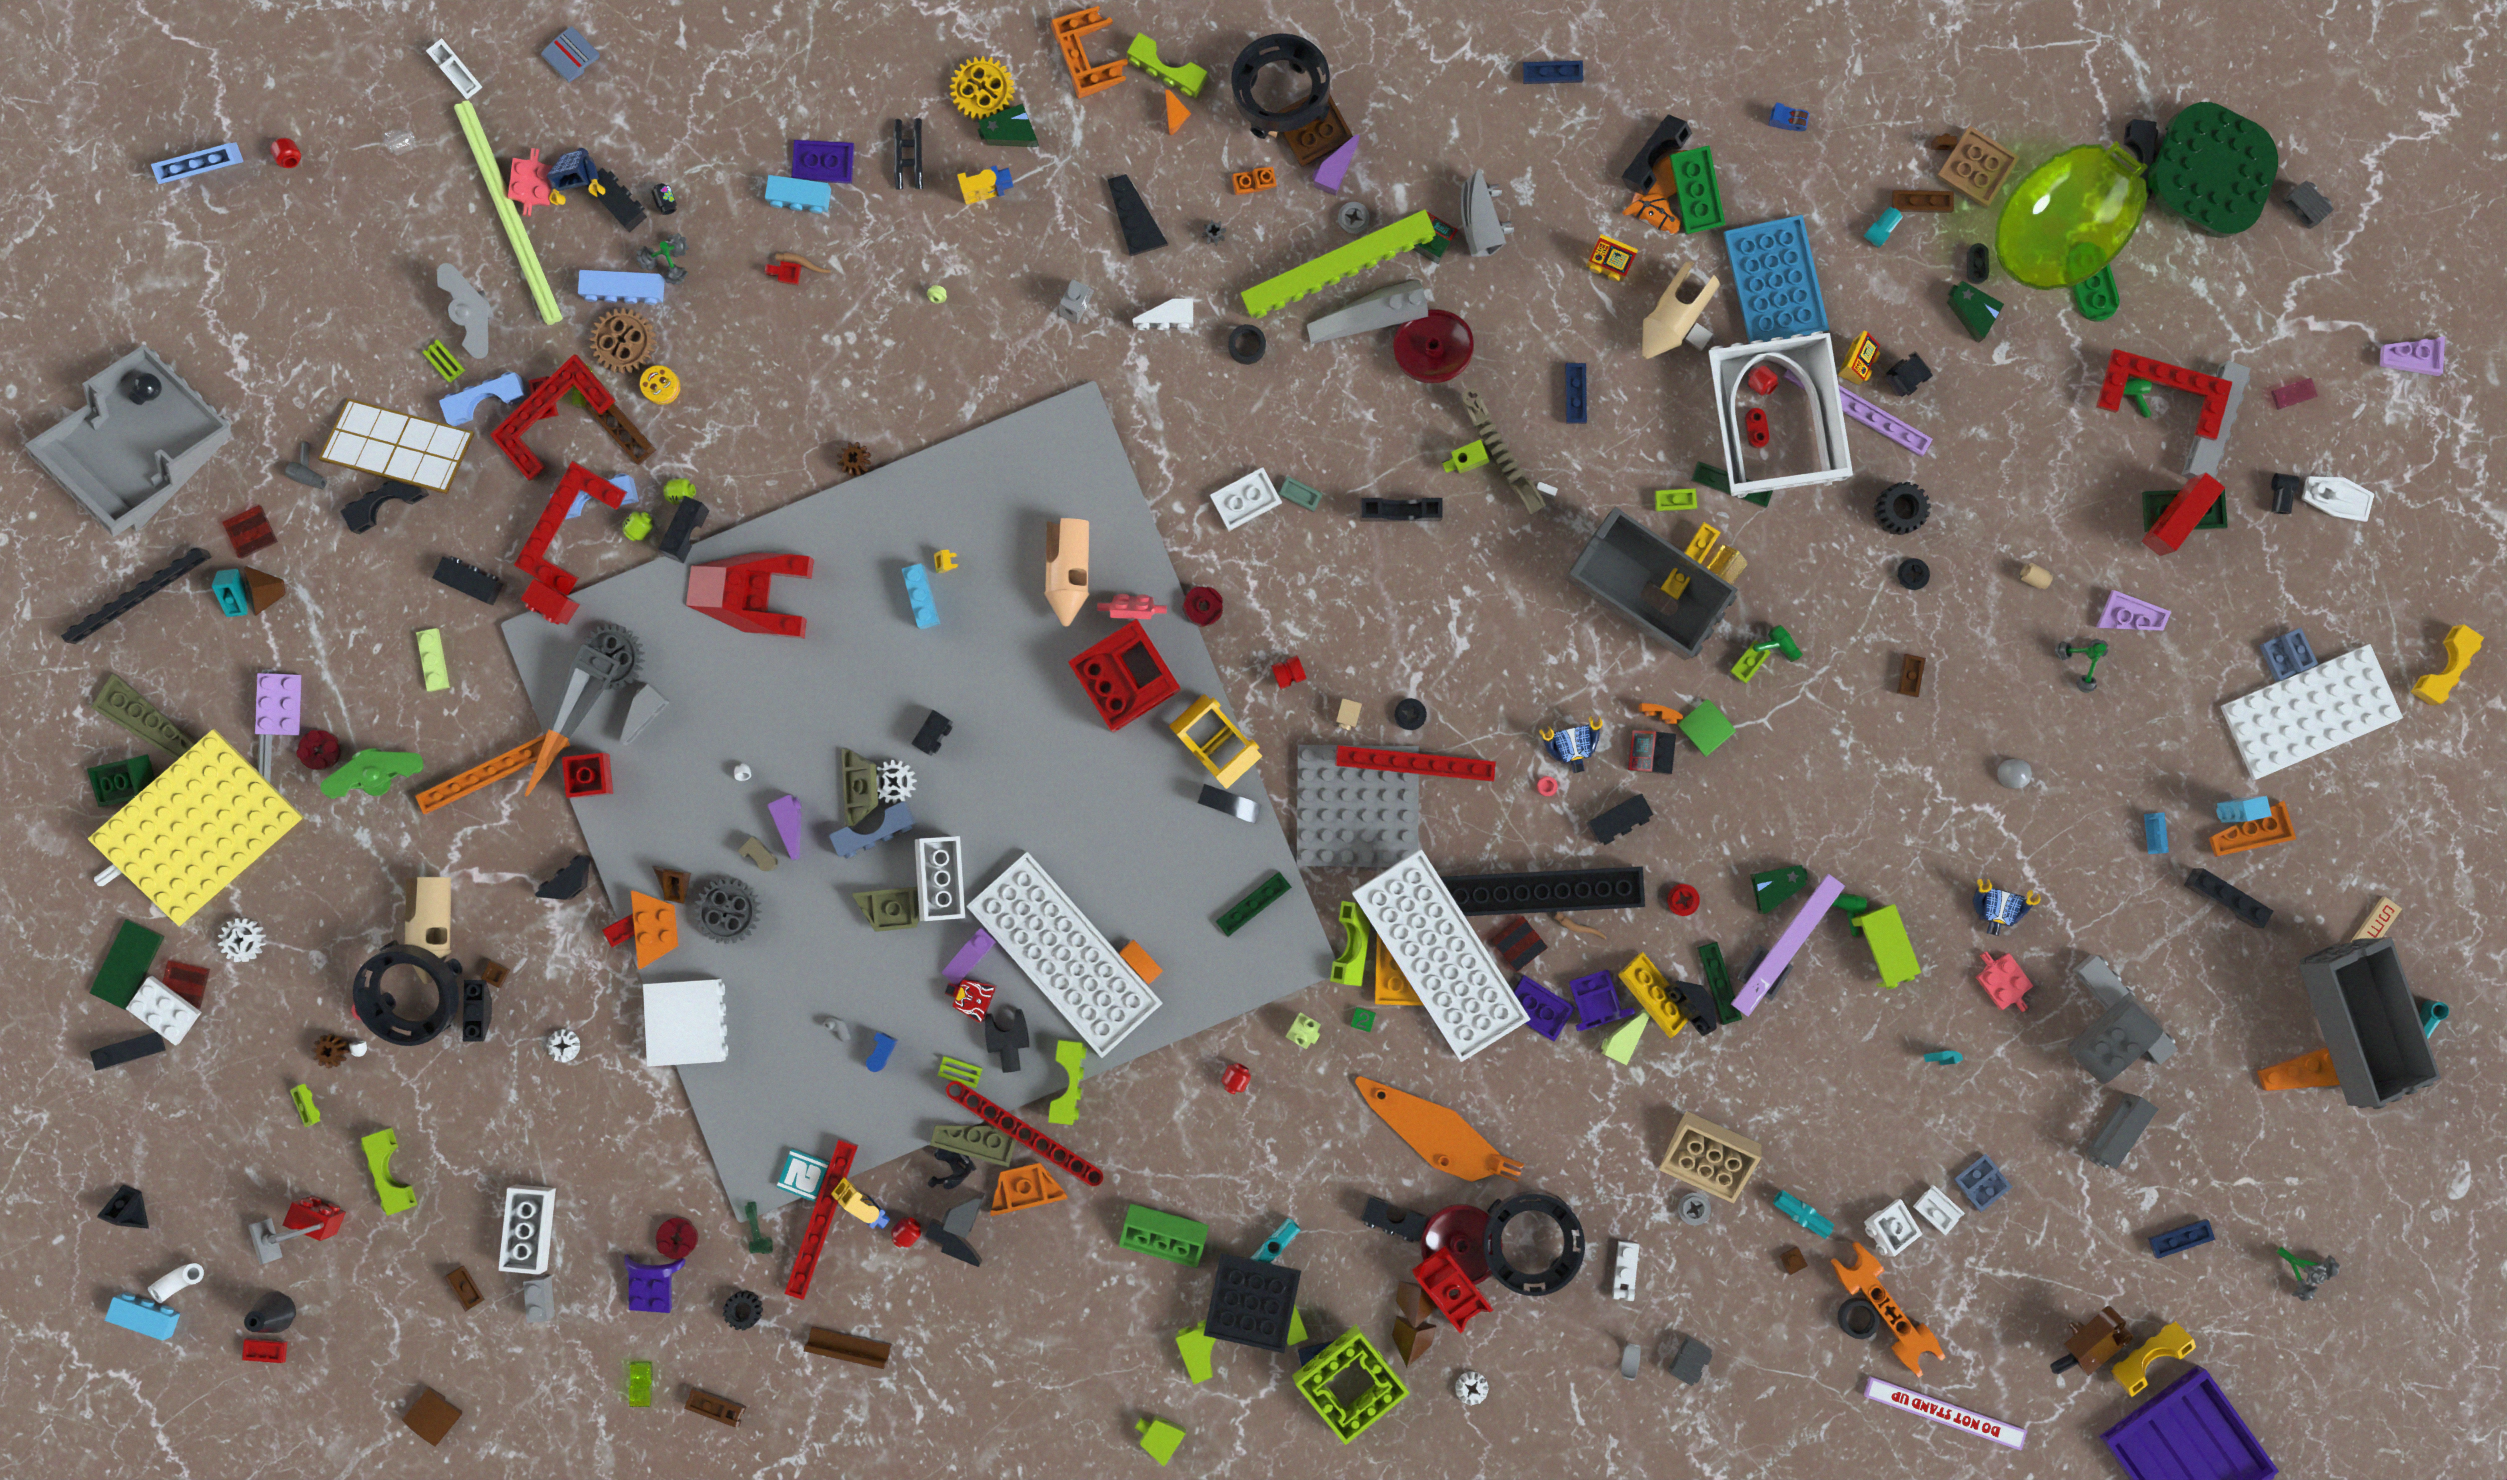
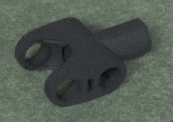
[985,1009,1029,1073]

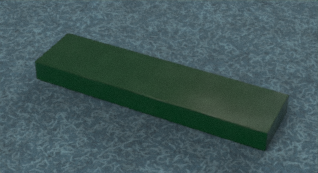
[1691,461,1773,508]
[1216,871,1292,937]
[1697,941,1742,1025]

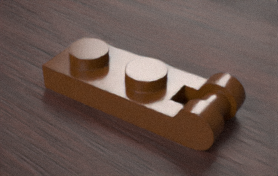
[684,1387,747,1428]

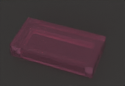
[2271,378,2318,410]

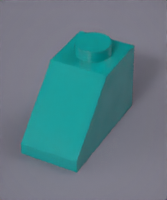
[212,569,248,617]

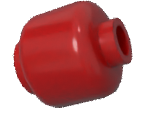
[270,138,301,168]
[1748,366,1779,396]
[1221,1062,1251,1095]
[891,1217,921,1248]

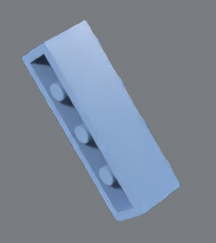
[151,142,244,184]
[578,270,665,305]

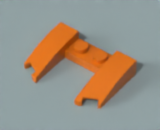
[1051,6,1128,99]

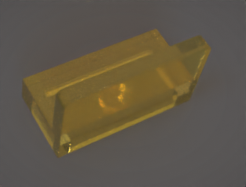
[1706,544,1748,585]

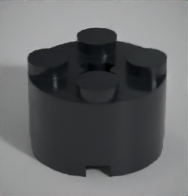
[1883,351,1933,397]

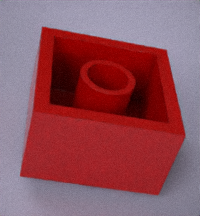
[521,578,580,625]
[562,753,613,799]
[282,1195,346,1241]

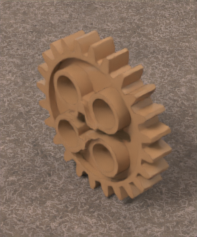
[589,308,657,374]

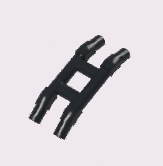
[893,118,923,190]

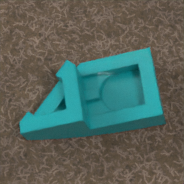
[1923,1050,1963,1065]

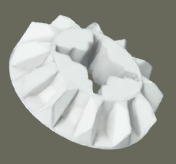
[546,1029,580,1062]
[1455,1371,1489,1406]

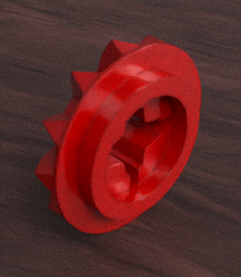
[1667,884,1700,916]

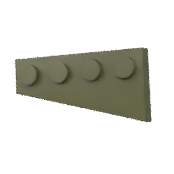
[929,1125,1016,1167]

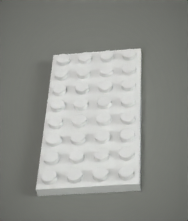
[2220,644,2403,780]

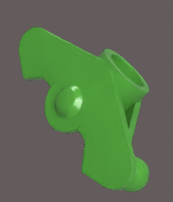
[320,748,424,799]

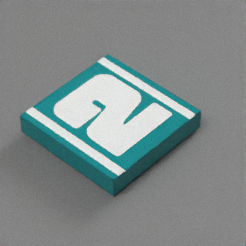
[776,1148,830,1202]

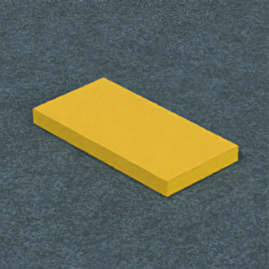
[1618,951,1689,1039]

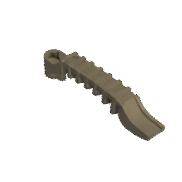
[1461,388,1546,516]

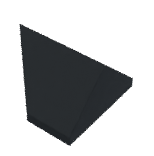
[97,1184,149,1229]

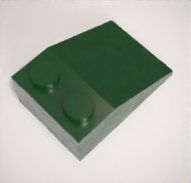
[87,754,155,807]

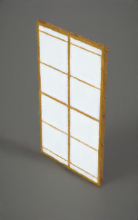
[319,398,475,495]

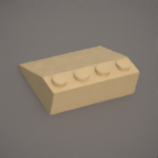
[1659,1111,1761,1204]

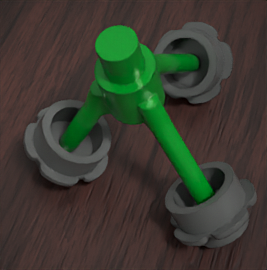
[2055,639,2108,693]

